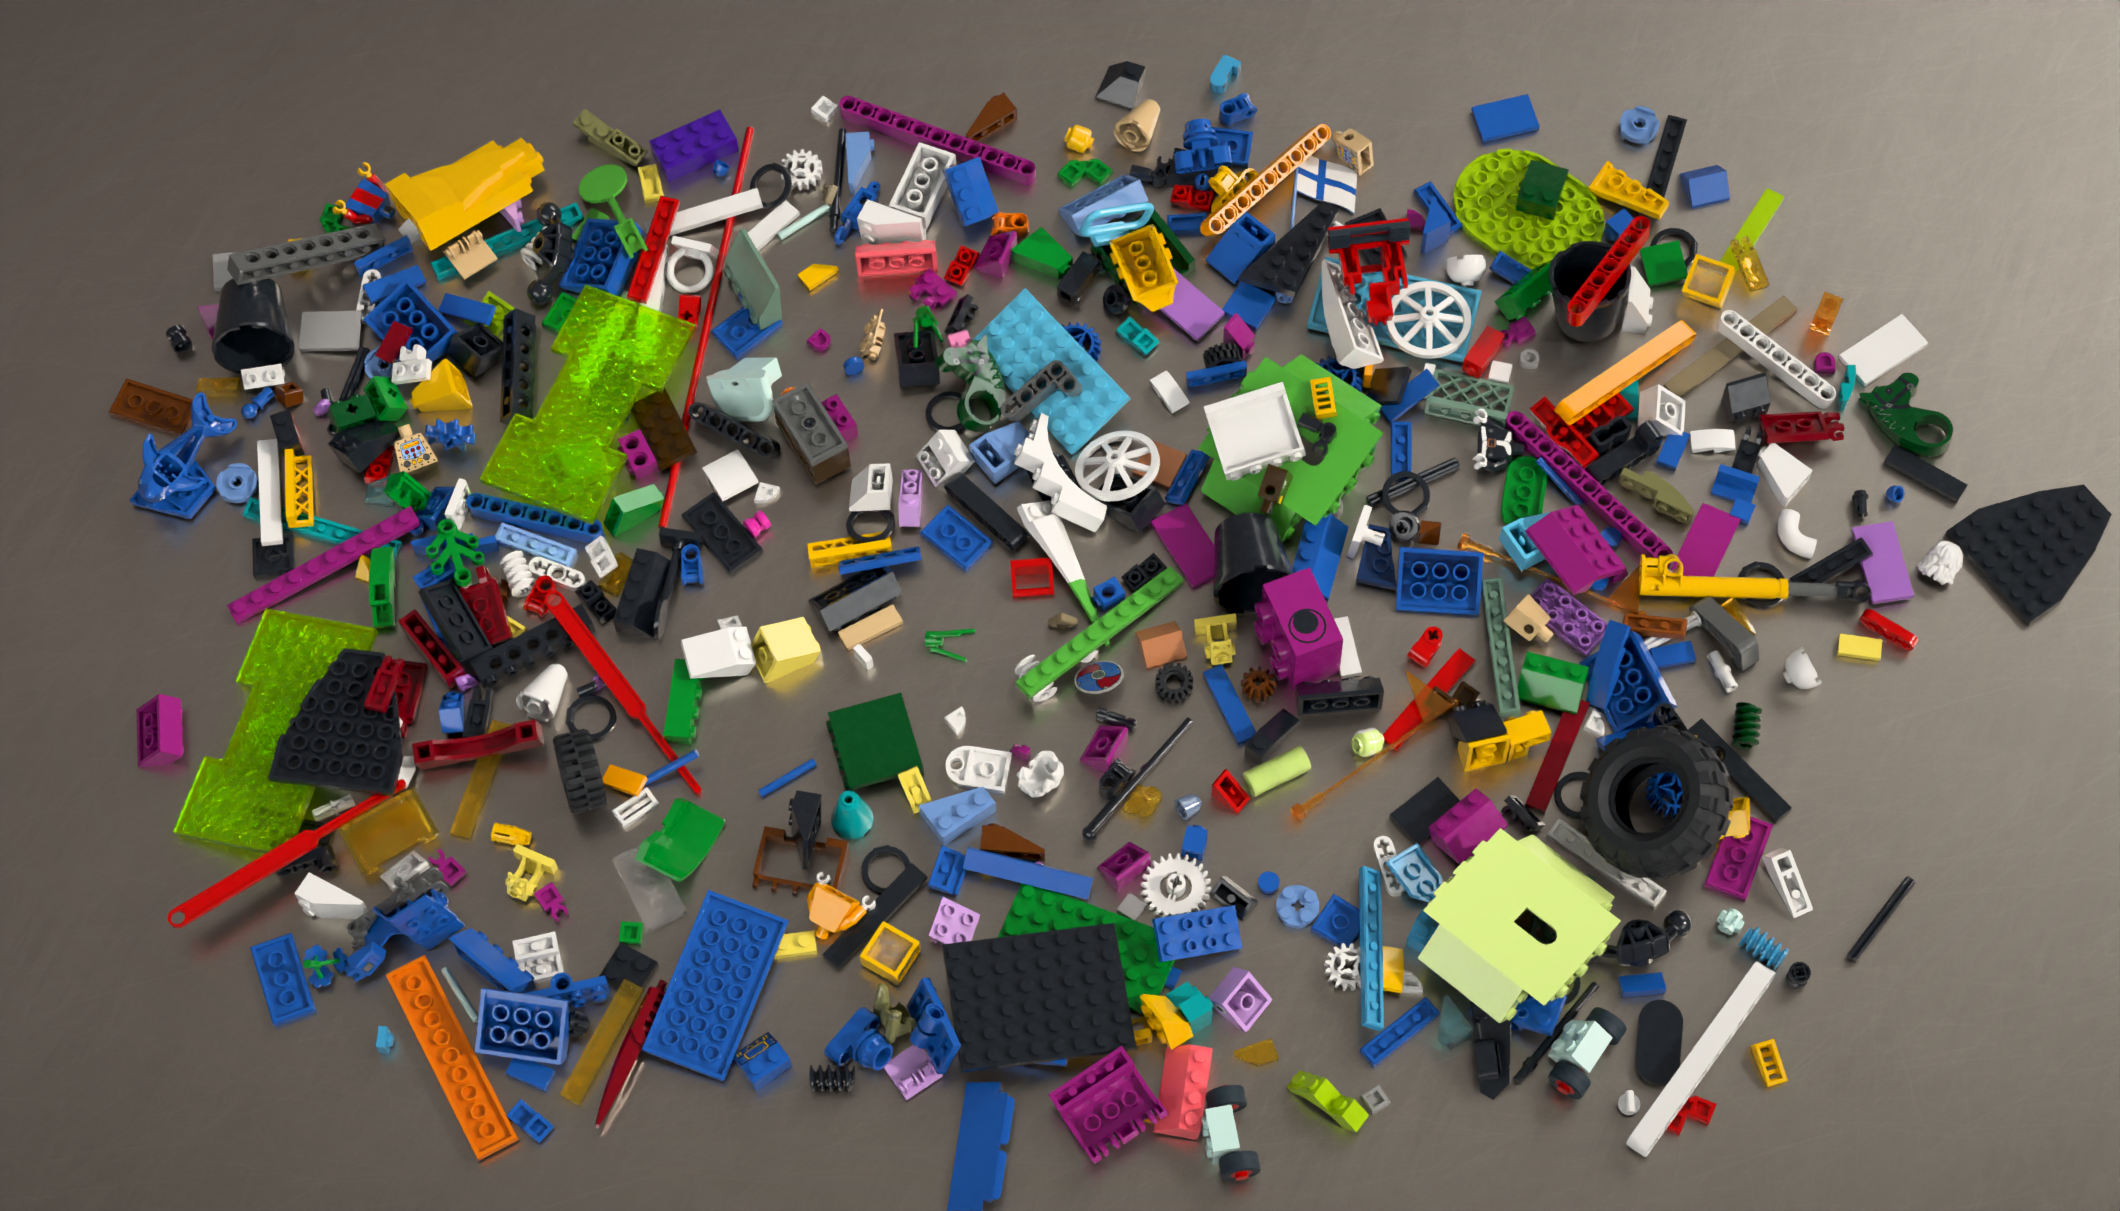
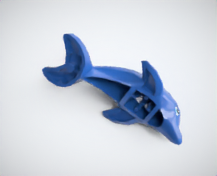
[138,392,237,502]

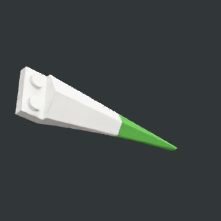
[1017,501,1109,646]

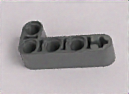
[1001,360,1082,422]
[1689,596,1759,672]

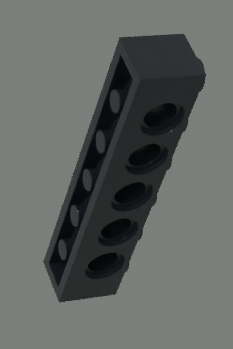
[500,308,536,429]
[469,604,596,688]

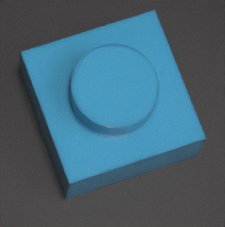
[376,1026,394,1054]

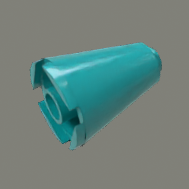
[831,791,874,840]

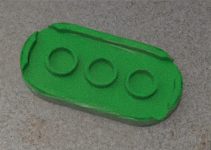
[1500,456,1548,525]

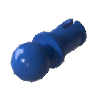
[241,386,275,419]

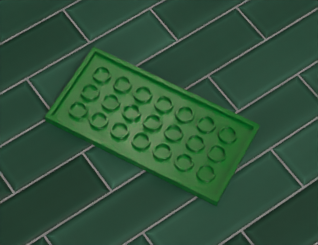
[997,883,1175,1015]

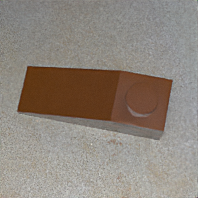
[966,92,1017,142]
[980,823,1045,861]

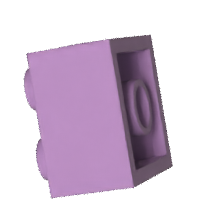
[1209,967,1273,1032]

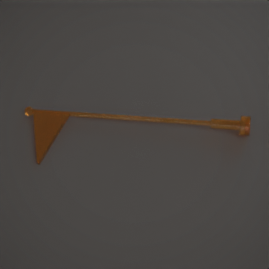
[1457,532,1646,615]
[1290,670,1459,822]

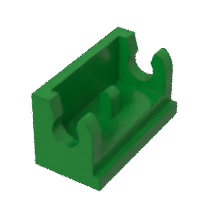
[383,471,432,513]

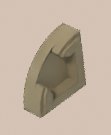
[822,184,838,205]
[1048,612,1077,628]

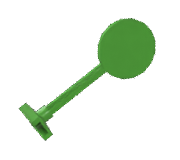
[578,164,648,258]

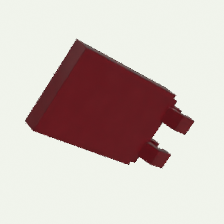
[1760,411,1845,443]
[459,565,513,646]
[390,659,428,738]

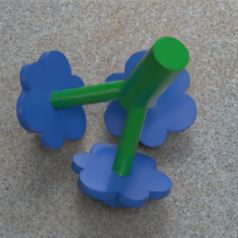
[303,945,348,988]

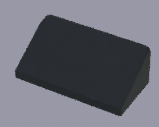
[1209,876,1259,920]

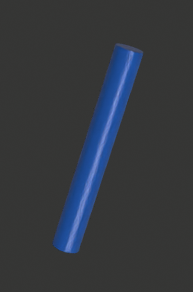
[1536,457,1583,506]
[644,749,699,786]
[758,758,817,797]

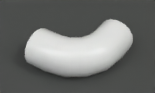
[1778,509,1817,559]

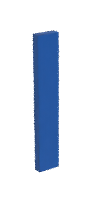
[963,847,1093,900]

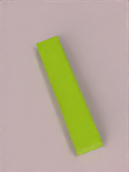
[1719,188,1785,276]

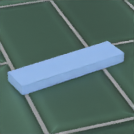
[495,522,577,567]

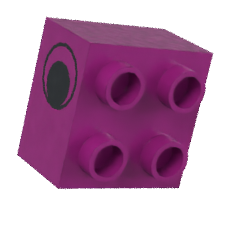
[1254,567,1343,691]

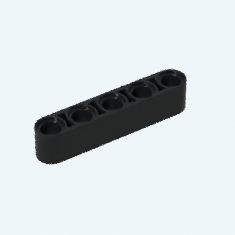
[688,402,781,458]
[944,472,1029,551]

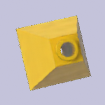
[410,359,473,412]

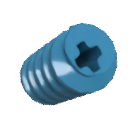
[1738,926,1789,971]

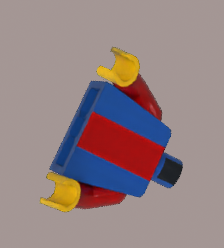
[332,162,396,225]

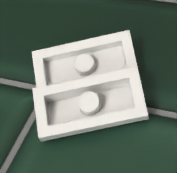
[702,449,759,501]
[513,932,564,984]

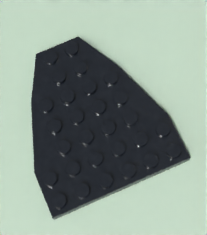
[1945,484,2112,626]
[268,648,403,796]

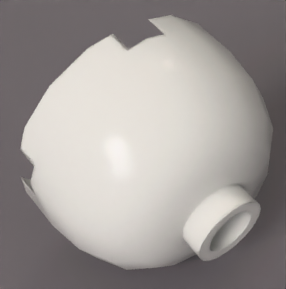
[1446,255,1486,287]
[1783,646,1822,690]

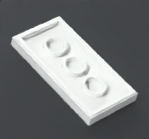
[1839,314,1928,387]

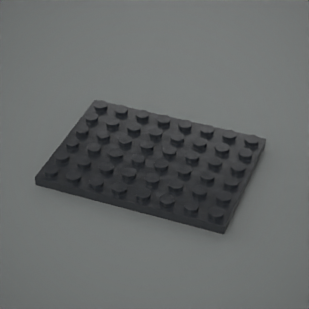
[942,923,1136,1073]

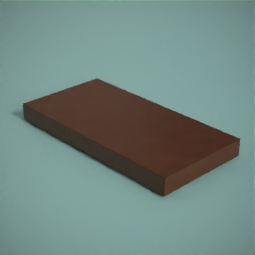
[109,378,193,437]

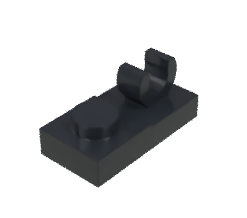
[944,294,978,335]
[1501,795,1545,831]

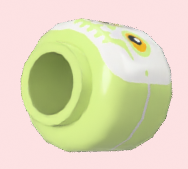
[1351,728,1384,757]

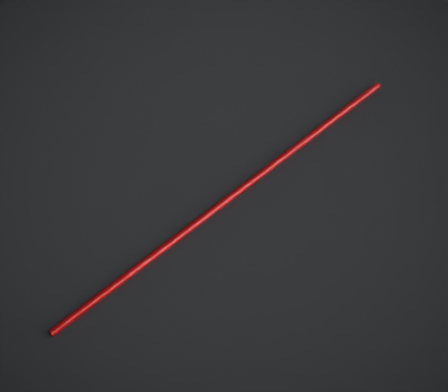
[658,127,754,528]

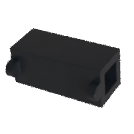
[1057,251,1105,305]

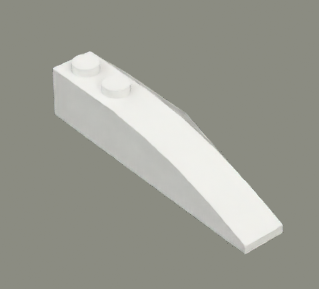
[1322,259,1384,369]

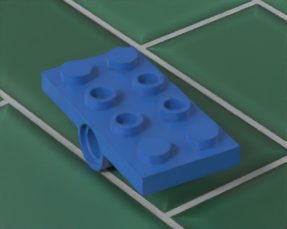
[1152,905,1242,962]
[523,972,612,1008]
[907,977,961,1074]
[1469,994,1567,1036]

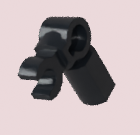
[1129,156,1172,187]
[1298,412,1337,457]

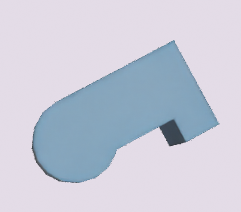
[1210,54,1241,94]

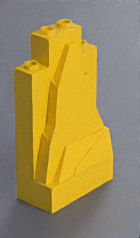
[385,138,544,251]

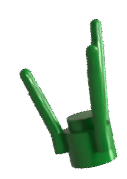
[912,306,944,348]
[925,629,976,662]

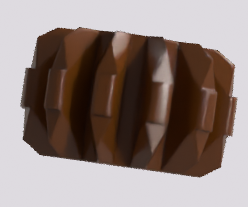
[1241,666,1277,703]

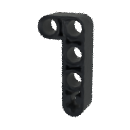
[1585,421,1663,486]
[1653,703,1727,763]

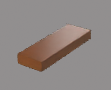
[1622,613,1688,640]

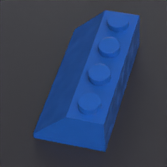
[1292,514,1349,601]
[449,928,536,993]

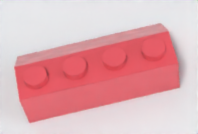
[855,240,938,277]
[1153,1045,1213,1140]

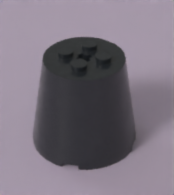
[1549,241,1631,342]
[212,278,294,374]
[1213,513,1293,616]

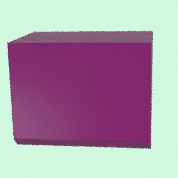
[974,231,1018,279]
[1080,725,1128,773]
[1097,841,1151,892]

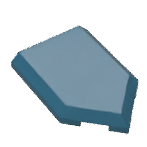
[1385,843,1443,902]

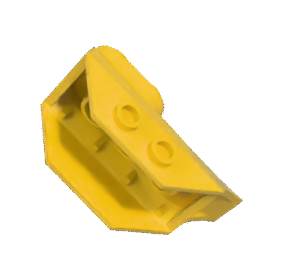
[1108,224,1178,312]

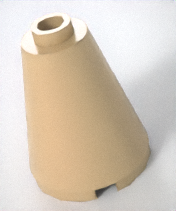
[1114,99,1160,152]

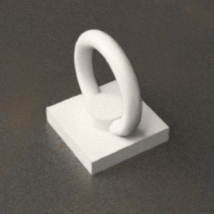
[666,236,719,294]

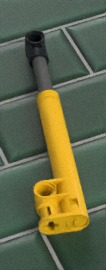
[1639,554,1872,602]

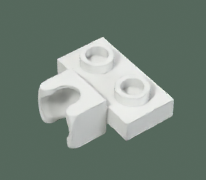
[391,344,432,385]

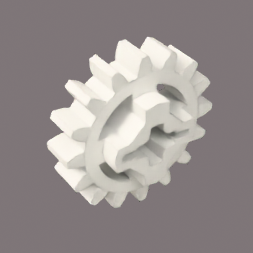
[781,149,823,190]
[1324,943,1361,991]

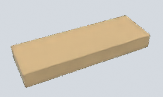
[838,604,903,651]

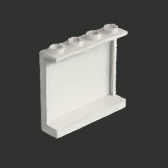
[1204,382,1306,481]

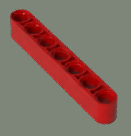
[1567,216,1650,327]

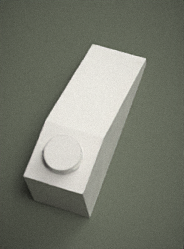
[1762,848,1813,918]

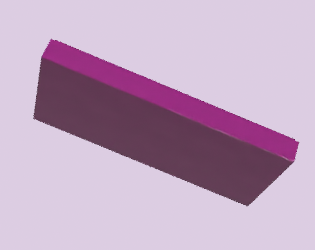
[1151,503,1214,589]
[1671,503,1741,577]
[1704,816,1773,902]

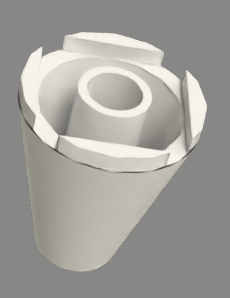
[516,664,568,722]

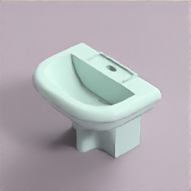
[706,357,782,422]

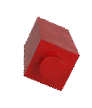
[1462,325,1505,379]

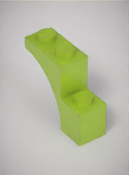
[1287,1070,1369,1133]

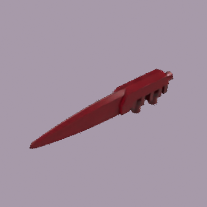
[595,979,667,1129]

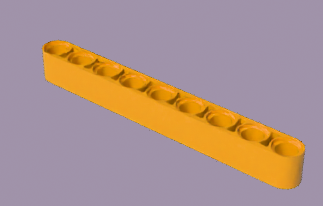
[1200,124,1331,237]
[1554,320,1697,425]

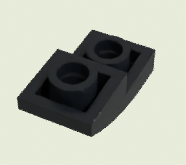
[1121,553,1167,592]
[575,580,617,625]

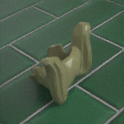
[873,983,916,1044]

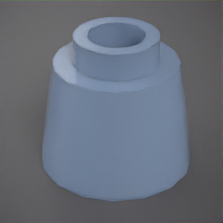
[1174,794,1202,821]

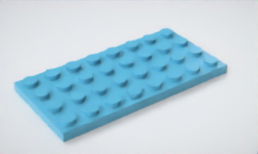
[1307,257,1482,363]
[973,288,1131,455]

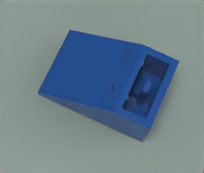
[1205,211,1276,284]

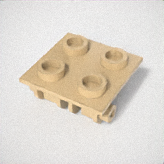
[443,230,498,280]
[859,308,886,360]

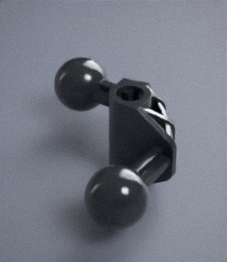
[527,202,575,305]
[1589,910,1692,967]

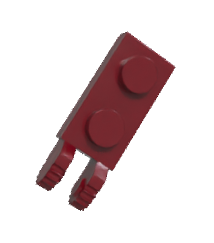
[364,655,404,713]

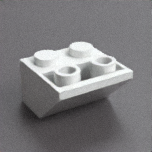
[916,430,975,487]
[849,463,893,511]

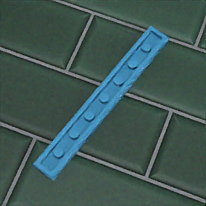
[1359,866,1384,1031]

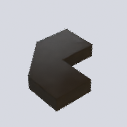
[1423,681,1480,716]

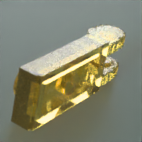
[1730,236,1770,293]

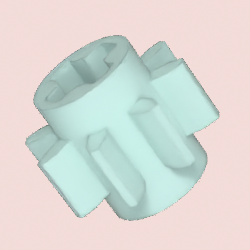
[1716,908,1745,935]

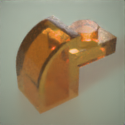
[1809,292,1844,336]

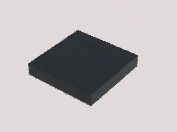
[1366,366,1412,406]
[252,534,296,578]

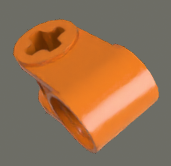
[991,212,1030,238]

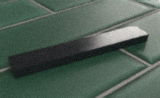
[1639,115,1687,220]
[1688,718,1792,823]
[822,863,928,970]

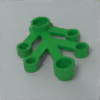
[426,519,484,587]

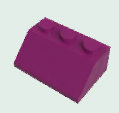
[136,694,184,768]
[1429,788,1508,864]

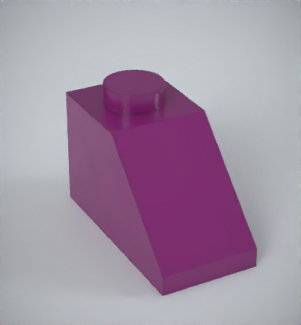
[1223,313,1256,359]

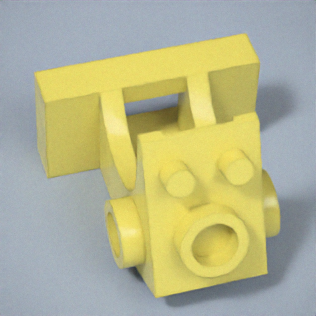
[1194,613,1237,665]
[505,844,558,902]

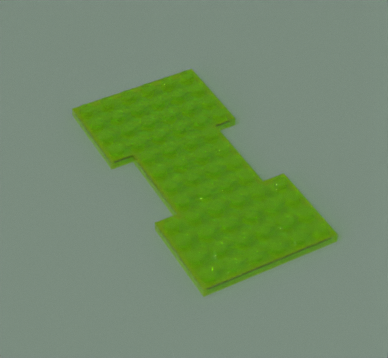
[480,284,696,525]
[173,608,378,853]

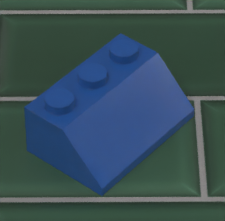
[942,157,999,226]

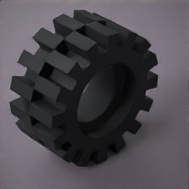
[1203,342,1242,368]
[1155,662,1193,704]

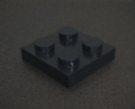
[599,942,658,1001]

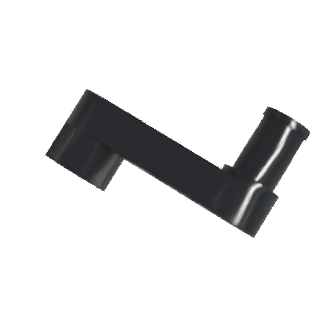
[270,841,338,876]

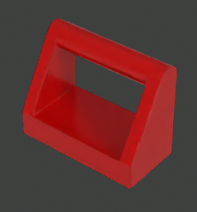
[1010,558,1054,598]

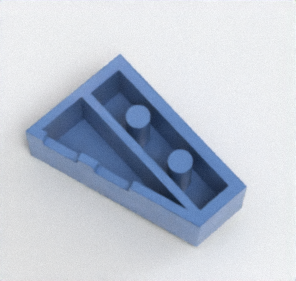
[918,787,996,846]

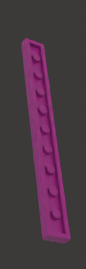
[227,506,421,624]

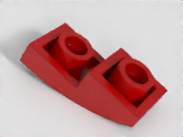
[1170,185,1215,212]
[944,245,980,286]
[364,446,395,486]

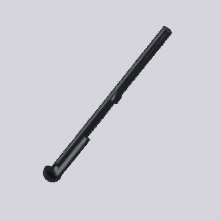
[1082,717,1194,841]

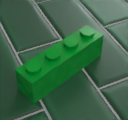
[663,658,704,746]

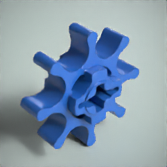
[425,419,476,451]

